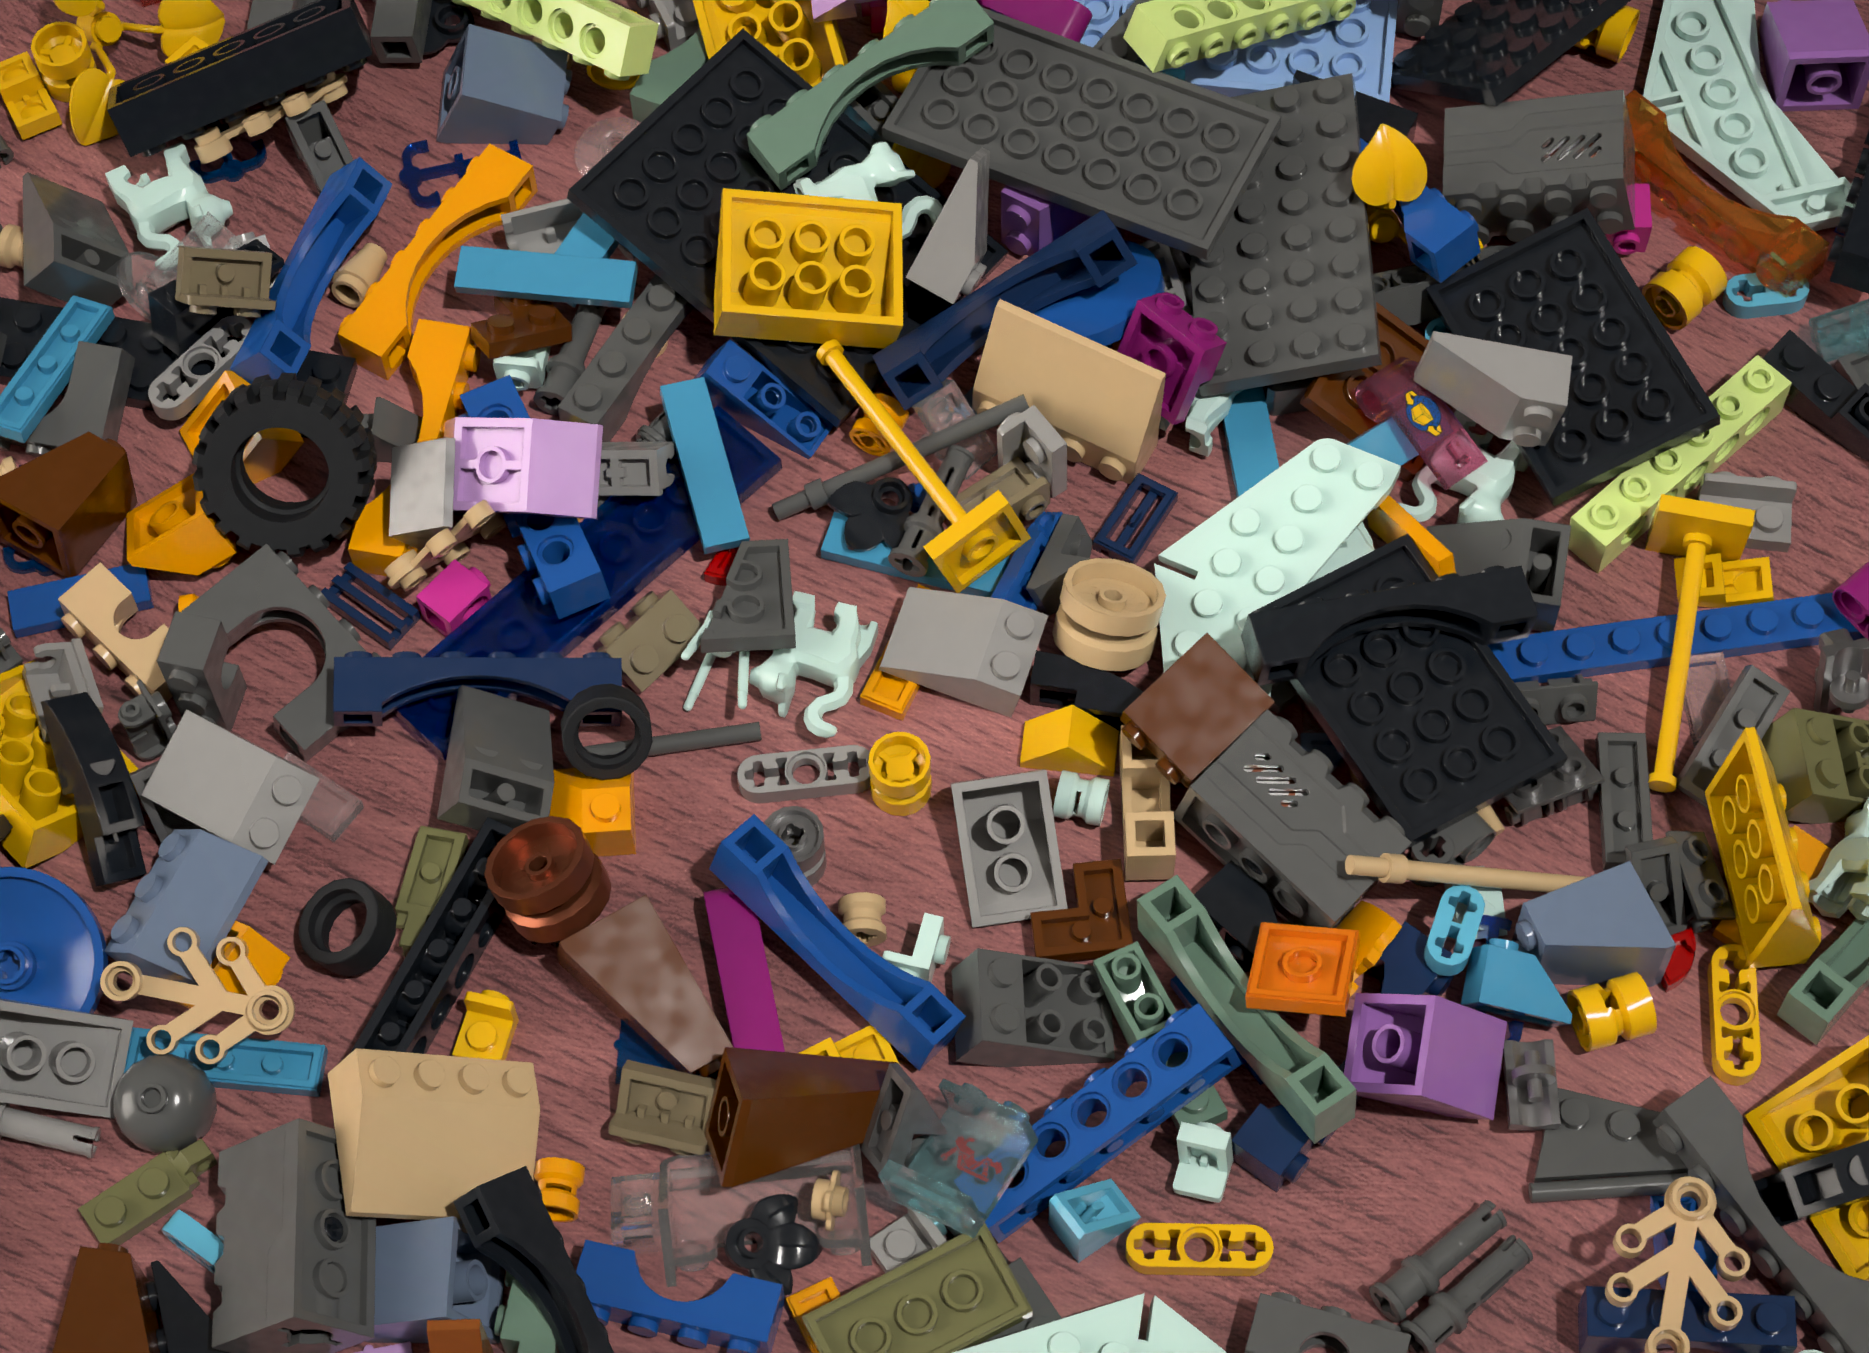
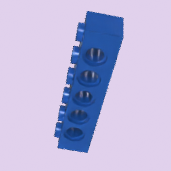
[458,375,611,619]
[955,1003,1242,1243]

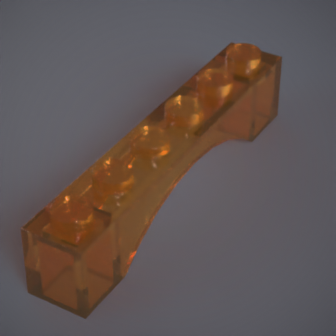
[1625,89,1829,298]

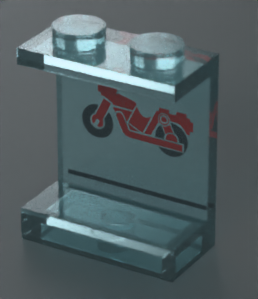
[878,1078,1038,1238]

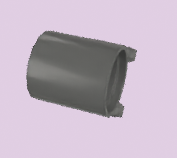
[1407,812,1496,887]

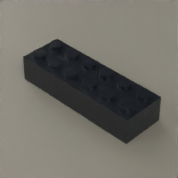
[107,0,373,157]

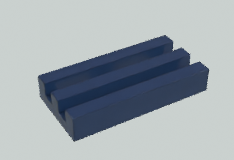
[1093,473,1178,565]
[321,562,421,650]

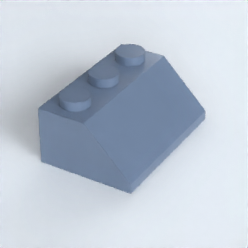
[105,829,269,986]

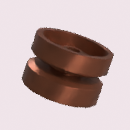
[484,816,612,943]

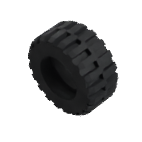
[192,373,377,558]

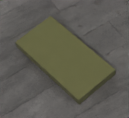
[802,1222,1033,1353]

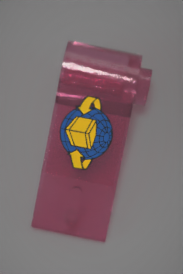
[1355,357,1488,490]

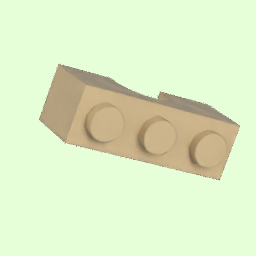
[58,562,172,702]
[1119,725,1176,880]

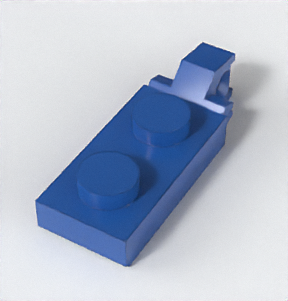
[991,511,1063,611]

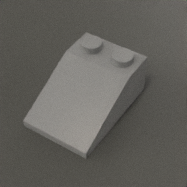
[906,147,990,304]
[1414,331,1572,447]
[879,587,1048,718]
[141,709,320,865]
[951,769,1068,928]
[0,998,134,1119]

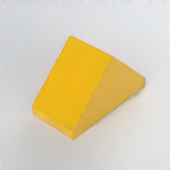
[1020,705,1119,777]

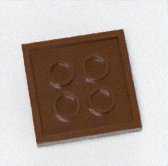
[1300,302,1454,482]

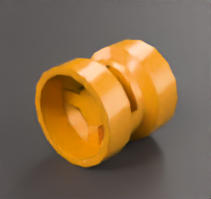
[849,393,909,456]
[534,1157,586,1222]

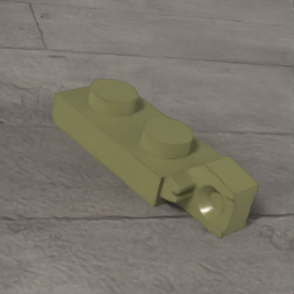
[395,826,469,957]
[78,1138,217,1245]

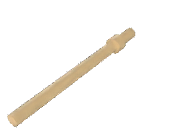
[1345,853,1587,893]

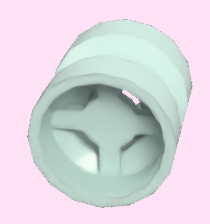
[1053,770,1110,826]

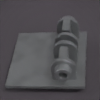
[1504,726,1605,826]

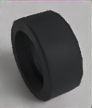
[561,683,653,780]
[299,878,397,976]

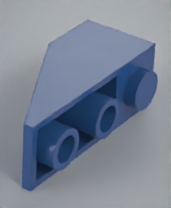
[694,339,834,459]

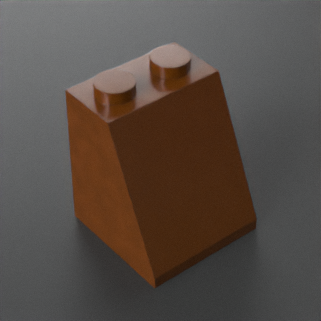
[0,431,138,578]
[1120,633,1275,788]
[52,1243,160,1353]

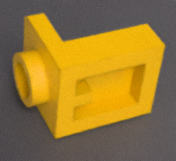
[452,990,519,1060]

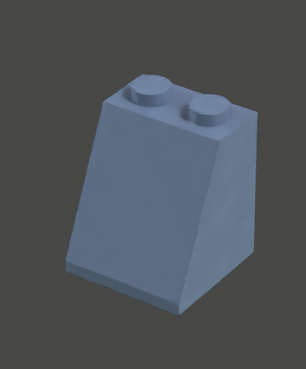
[436,24,572,145]
[1512,861,1676,987]
[366,1216,505,1344]

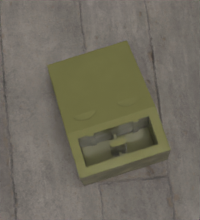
[1761,708,1869,824]

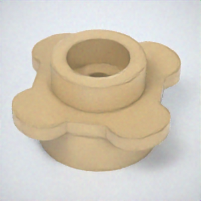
[811,1170,849,1231]

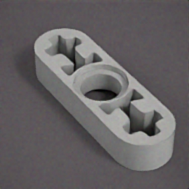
[148,315,252,420]
[737,745,870,803]

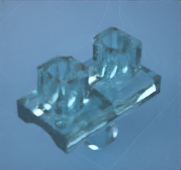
[1809,299,1869,362]

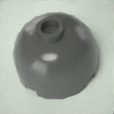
[113,1054,217,1154]

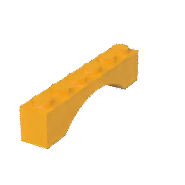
[337,143,538,381]
[348,318,480,577]

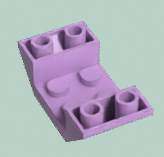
[444,417,603,519]

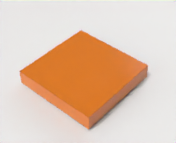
[1245,922,1360,1017]

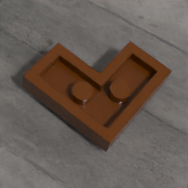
[471,296,572,359]
[1030,859,1133,962]

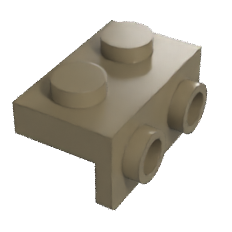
[175,245,276,317]
[955,456,1050,522]
[596,589,702,694]
[608,1060,717,1156]

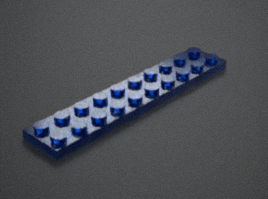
[392,405,782,761]

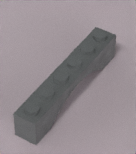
[558,274,695,442]
[1653,1076,1869,1353]

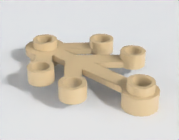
[194,71,348,164]
[384,500,506,591]
[100,927,295,1064]
[1605,1176,1750,1353]

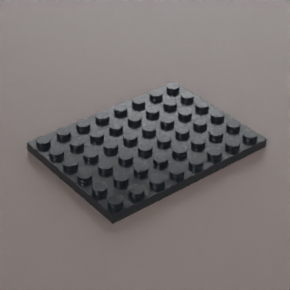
[567,29,1008,429]

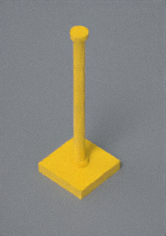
[816,339,1031,593]
[1645,494,1755,793]

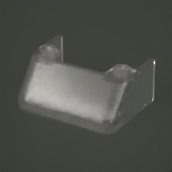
[658,1144,872,1287]

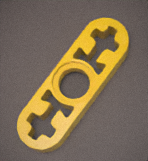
[1707,944,1761,1086]
[1125,1223,1274,1276]

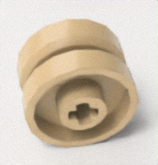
[1052,558,1166,671]

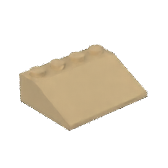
[972,299,1166,484]
[328,1048,540,1220]

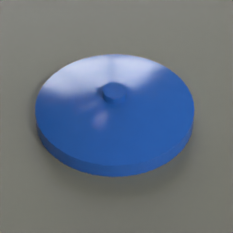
[1032,240,1165,346]
[0,867,108,1014]

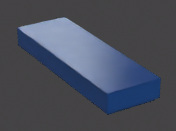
[7,564,154,638]

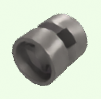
[764,806,827,886]

